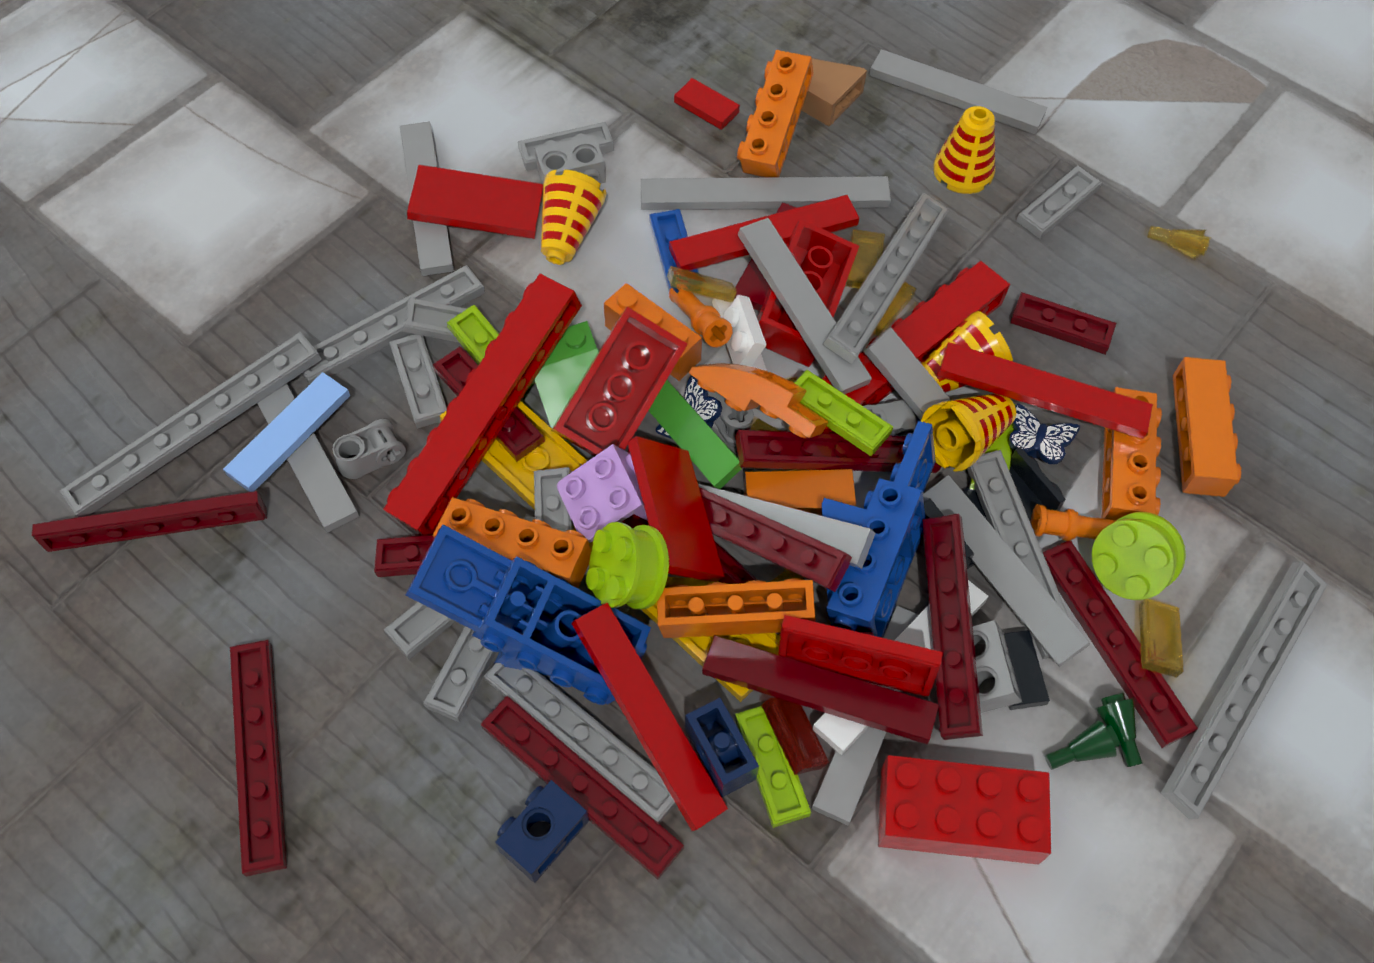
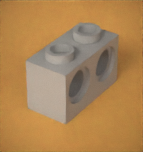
[534,134,606,184]
[973,620,1022,713]

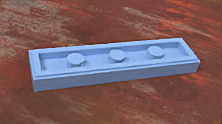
[223,372,350,492]

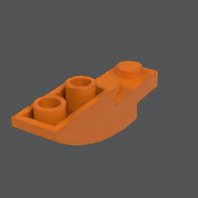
[689,363,828,438]

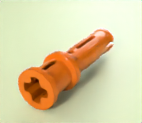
[669,283,733,348]
[1030,504,1117,541]

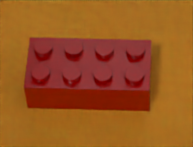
[757,219,859,367]
[551,306,688,457]
[878,755,1051,865]

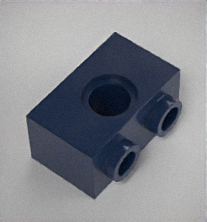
[685,697,759,797]
[495,780,589,883]

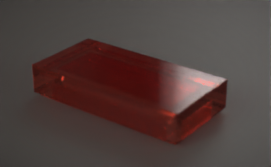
[761,697,829,775]

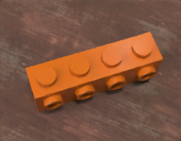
[737,50,814,177]
[1173,357,1241,497]
[1101,387,1162,520]
[433,497,591,588]
[657,578,816,638]

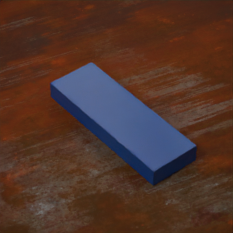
[649,209,702,293]

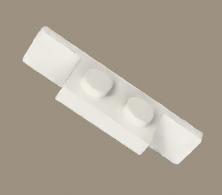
[712,295,767,371]

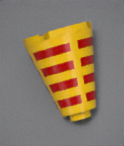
[933,106,995,194]
[541,169,607,265]
[921,311,1013,393]
[921,393,1016,471]

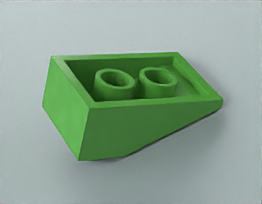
[534,321,598,444]

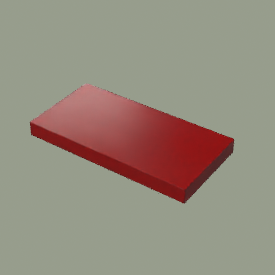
[407,165,543,239]
[628,436,725,583]
[778,615,943,697]

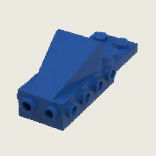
[822,421,936,638]
[405,525,651,705]

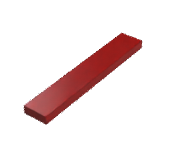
[669,195,860,273]
[938,342,1153,439]
[571,603,728,831]

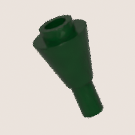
[1096,693,1143,767]
[1045,720,1120,770]

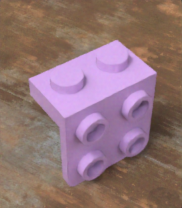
[557,444,648,543]

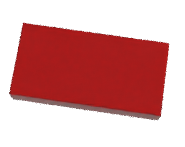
[674,78,740,130]

